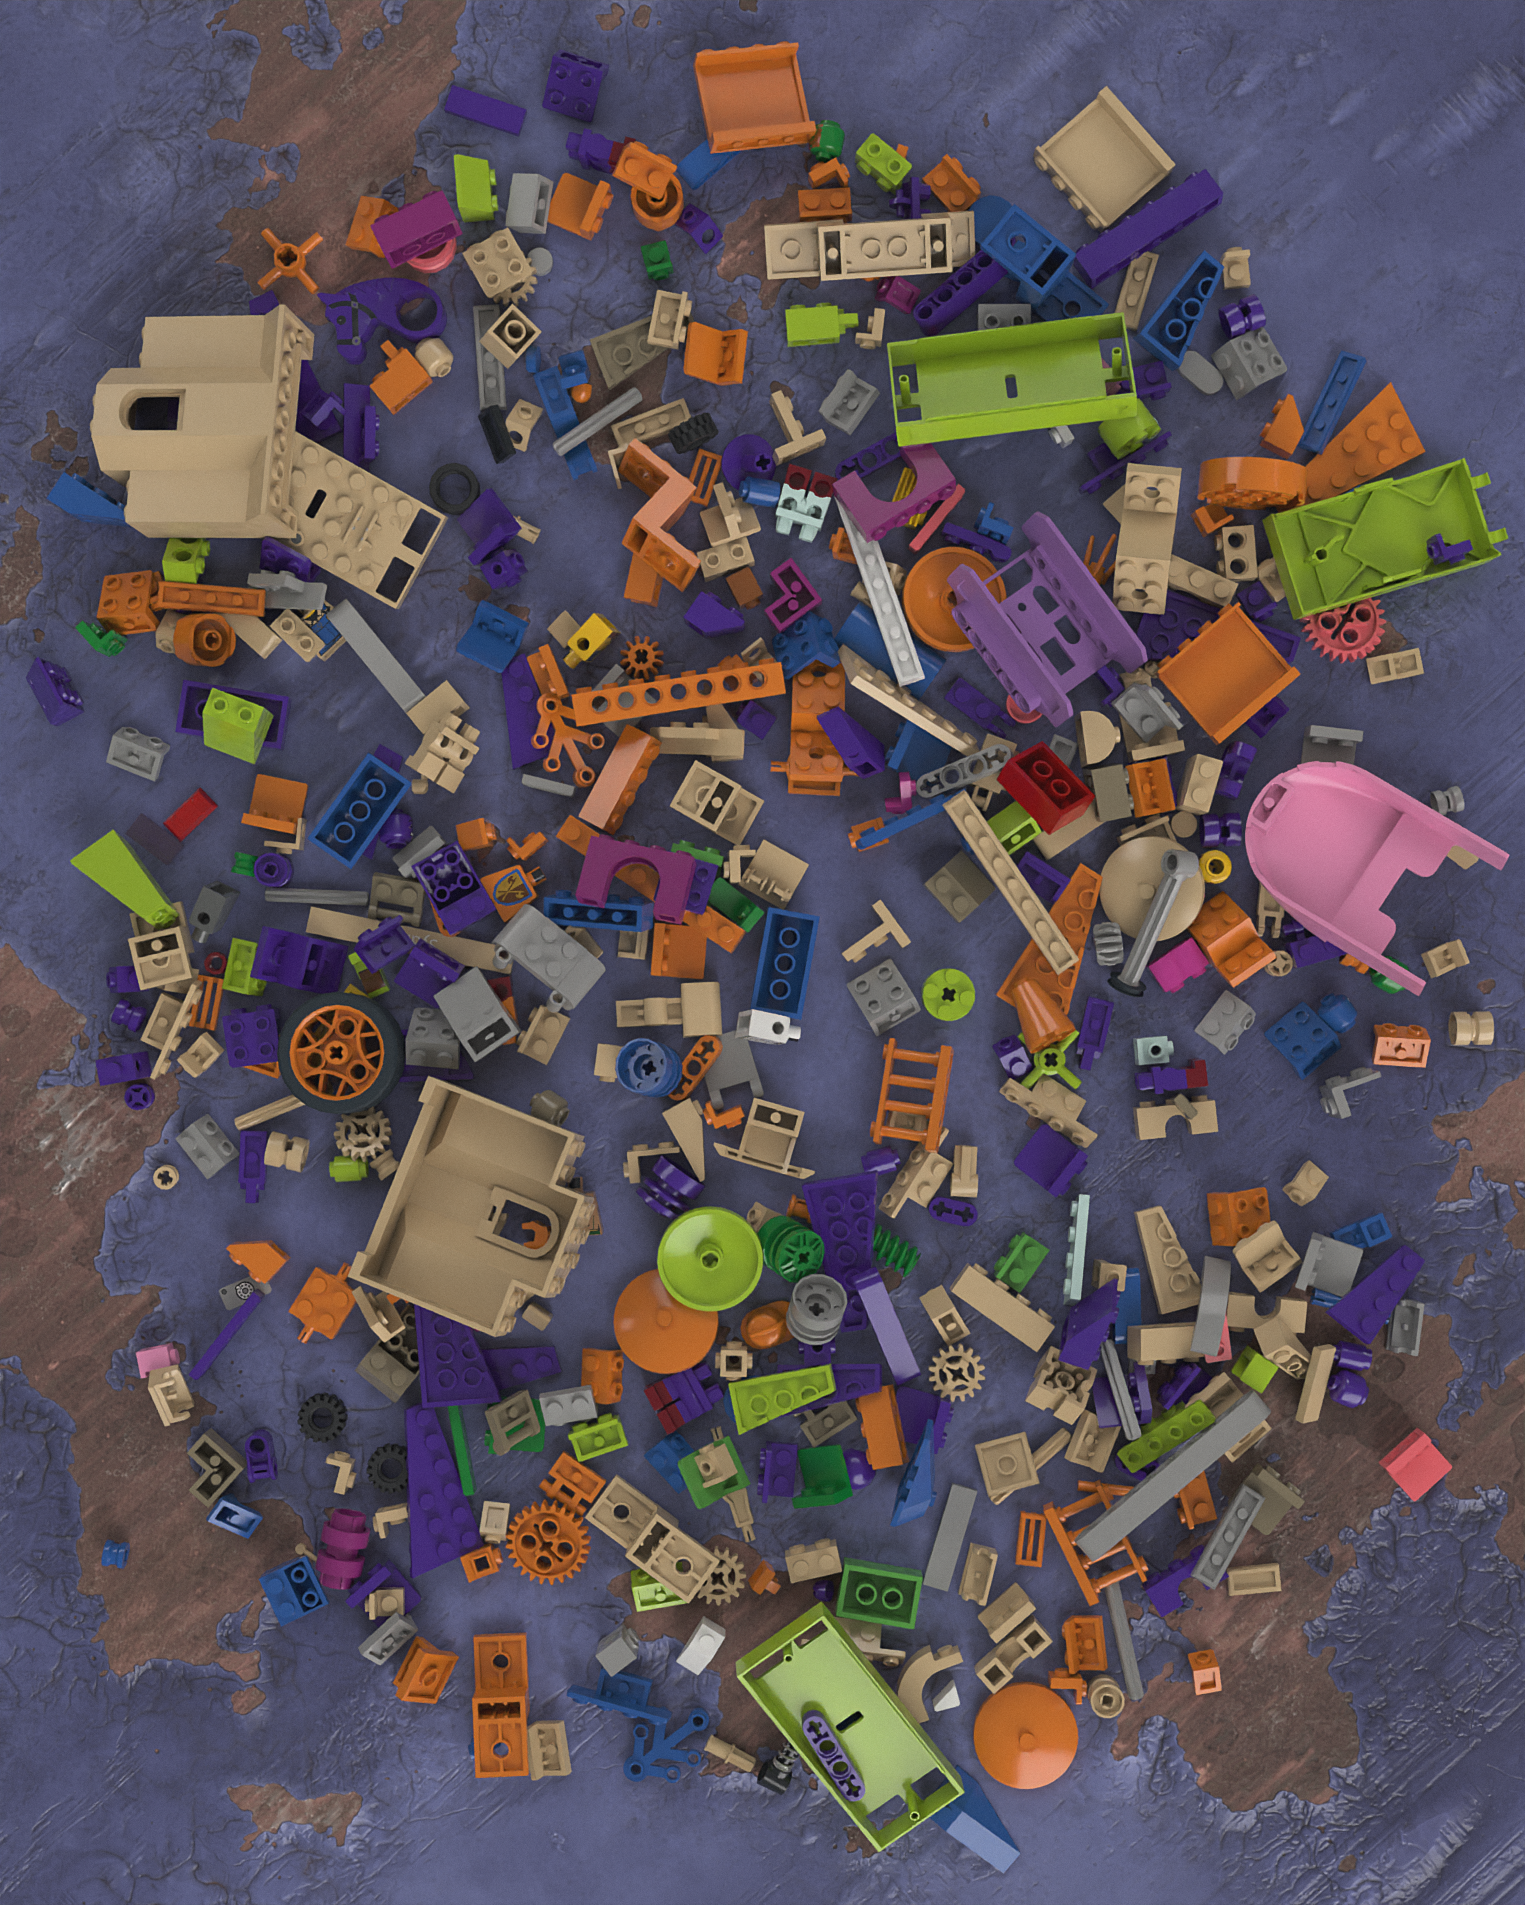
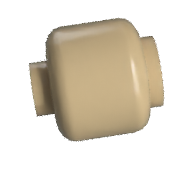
[414,338,454,377]

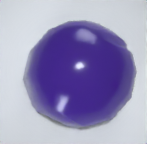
[843,1448,876,1490]

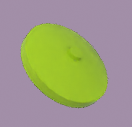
[657,1206,763,1311]

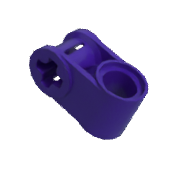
[245,1429,278,1483]

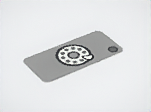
[219,1276,272,1310]

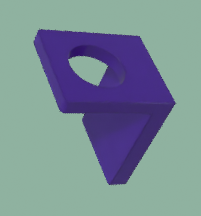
[674,203,723,254]

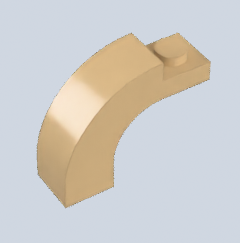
[896,1645,963,1724]

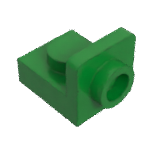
[641,240,674,281]

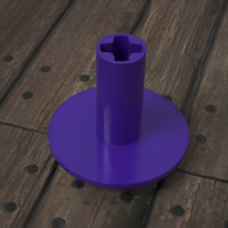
[721,434,776,491]

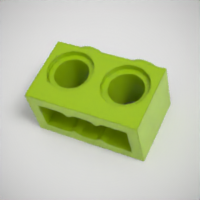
[162,538,210,584]

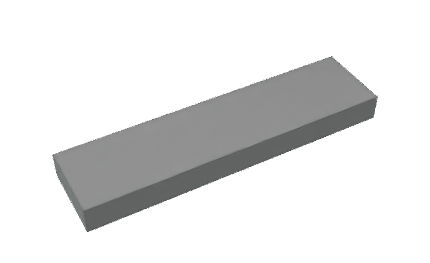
[473,304,507,412]
[922,1482,977,1592]
[1190,1484,1265,1590]

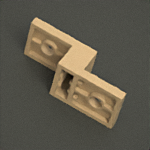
[585,1474,720,1604]

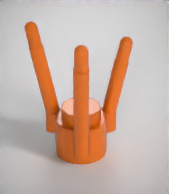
[1083,534,1117,585]

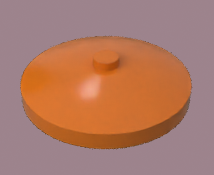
[902,547,1007,652]
[613,1269,719,1374]
[973,1682,1078,1789]

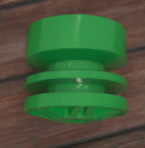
[757,1215,825,1283]

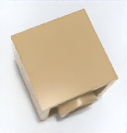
[479,304,542,369]

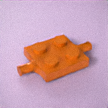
[771,753,859,797]
[288,1262,357,1344]

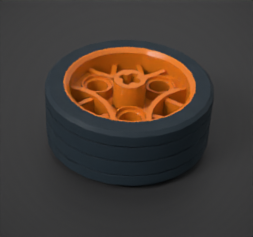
[277,992,406,1114]

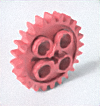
[1300,597,1386,663]

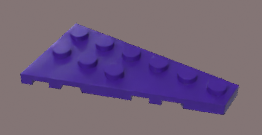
[802,1170,878,1333]

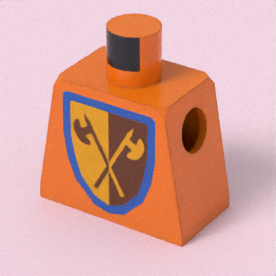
[480,864,547,923]

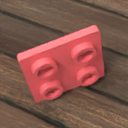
[1378,1428,1452,1501]

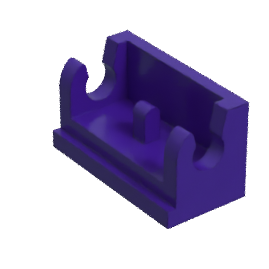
[1016,851,1071,905]

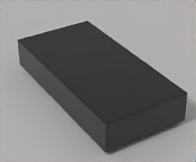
[478,404,516,464]

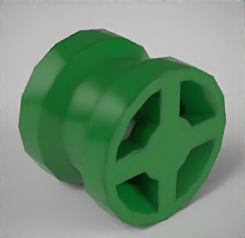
[231,852,259,877]

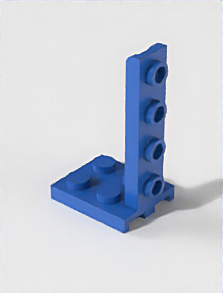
[855,788,975,856]

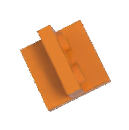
[393,1636,459,1704]

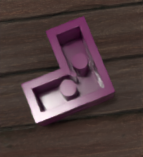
[764,558,822,634]

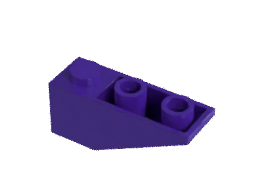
[817,707,885,779]

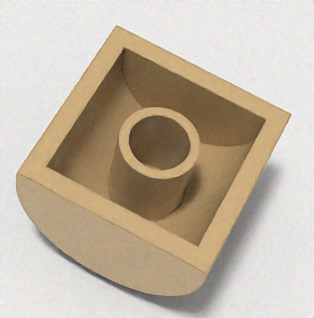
[1074,711,1120,768]

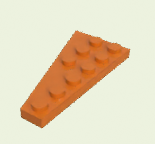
[1276,382,1426,513]

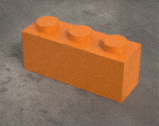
[856,1384,909,1470]

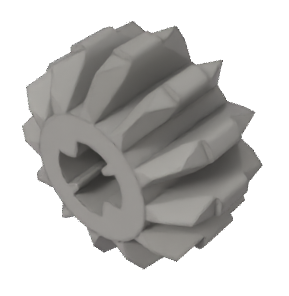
[1093,922,1124,966]

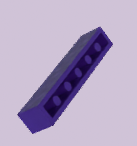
[1074,168,1223,289]

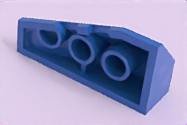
[890,1419,937,1527]
[929,1764,1020,1873]

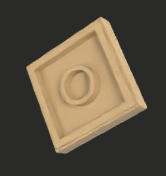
[975,1432,1040,1497]

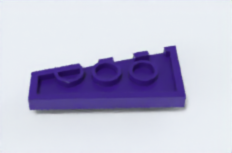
[501,653,562,770]
[1325,1245,1425,1345]
[481,1346,562,1390]
[777,1364,882,1418]

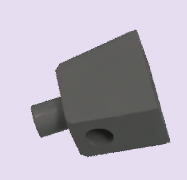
[189,880,241,944]

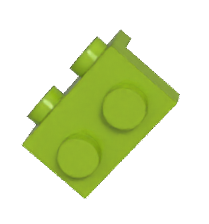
[855,133,912,195]
[568,1413,629,1462]

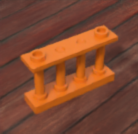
[870,1038,954,1153]
[1043,1479,1149,1606]

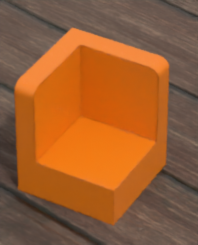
[1190,504,1235,538]

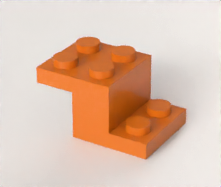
[1186,891,1276,988]

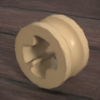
[153,1164,179,1190]

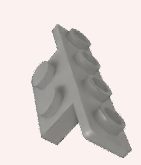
[247,570,327,610]

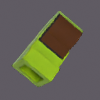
[348,952,390,999]

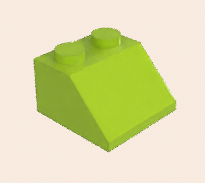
[454,154,499,223]

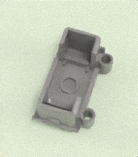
[491,904,606,1012]

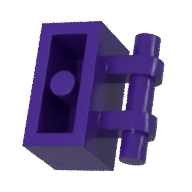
[1282,919,1348,968]

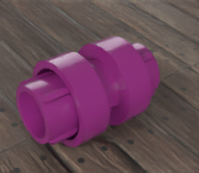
[315,1508,370,1590]

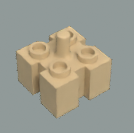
[1025,1346,1097,1425]

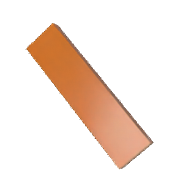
[157,581,266,617]

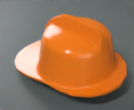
[740,1300,794,1350]

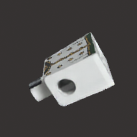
[735,1009,801,1045]

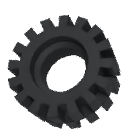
[667,412,719,454]
[297,1392,348,1443]
[366,1443,408,1494]

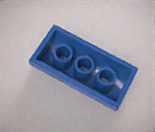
[834,601,947,701]
[307,752,412,869]
[749,907,820,1020]

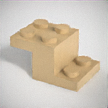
[670,760,765,845]
[128,901,195,990]
[1184,1372,1271,1463]

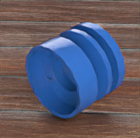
[615,1038,683,1098]

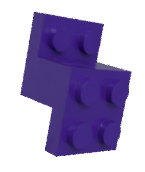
[250,926,349,994]

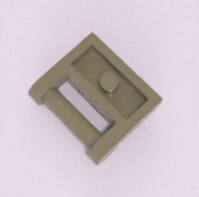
[368,872,425,928]
[484,1389,540,1456]

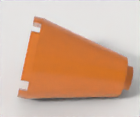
[1012,977,1076,1054]

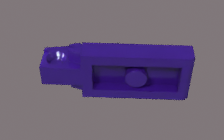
[1076,996,1114,1071]
[238,1130,269,1203]

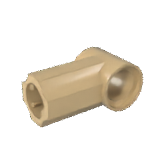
[950,1145,978,1198]

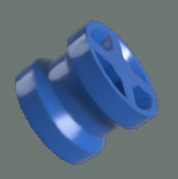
[101,1539,130,1569]

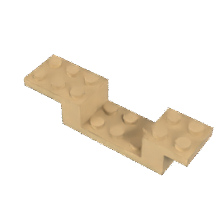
[764,211,975,281]

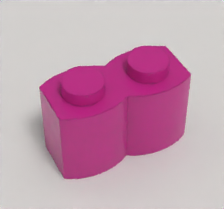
[1146,937,1209,993]

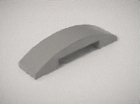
[1190,1256,1231,1357]

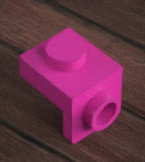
[884,772,916,814]

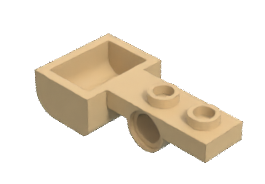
[616,982,722,1038]

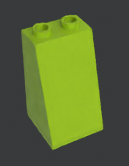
[202,687,274,764]
[70,830,180,930]

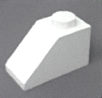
[676,1616,726,1675]

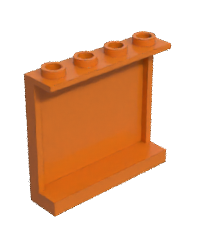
[693,41,816,154]
[1155,602,1301,745]

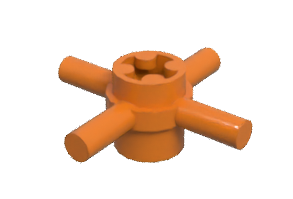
[257,228,323,294]

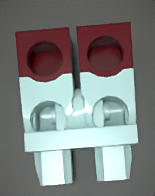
[776,464,838,543]

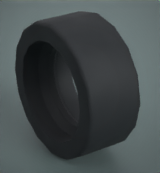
[429,463,480,515]

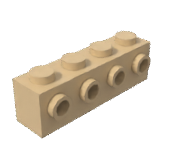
[949,1263,1055,1352]

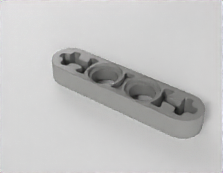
[916,744,1014,800]

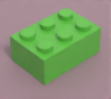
[835,1557,923,1629]

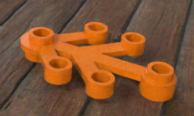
[531,693,605,788]

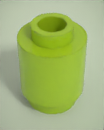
[329,1155,369,1182]

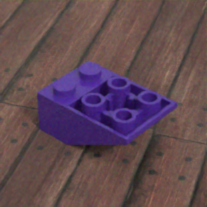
[26,657,85,727]
[411,841,497,936]
[1058,1278,1121,1370]

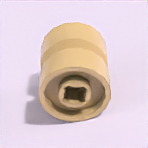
[1448,1011,1494,1045]
[264,1131,310,1172]
[1086,1674,1125,1718]

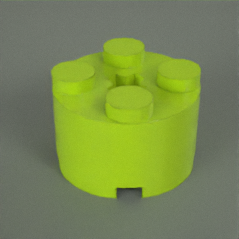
[1097,398,1161,460]
[921,968,975,1021]

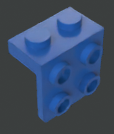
[456,600,529,673]
[772,611,841,680]
[885,719,952,787]

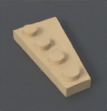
[1134,1206,1201,1314]

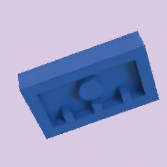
[973,502,1014,546]

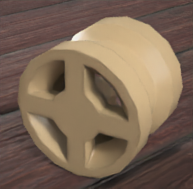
[1264,950,1293,976]
[369,1149,400,1181]

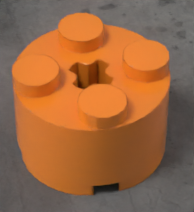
[631,174,684,231]
[173,613,236,667]

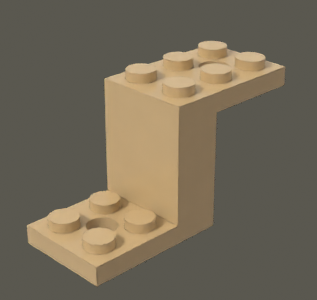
[1112,463,1182,615]

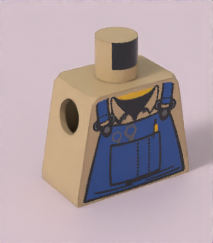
[297,600,346,662]

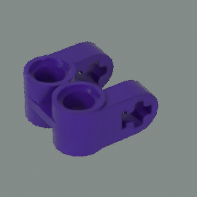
[1214,741,1257,801]

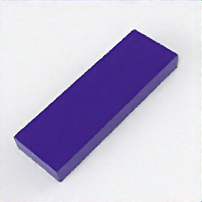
[444,85,527,137]

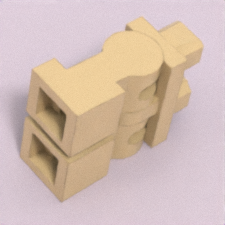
[404,711,480,794]

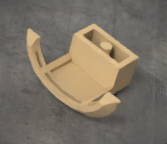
[714,1098,815,1179]

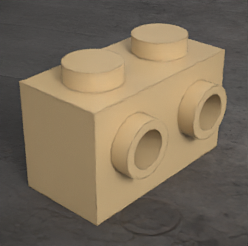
[785,1538,842,1583]

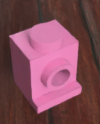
[136,1343,180,1378]

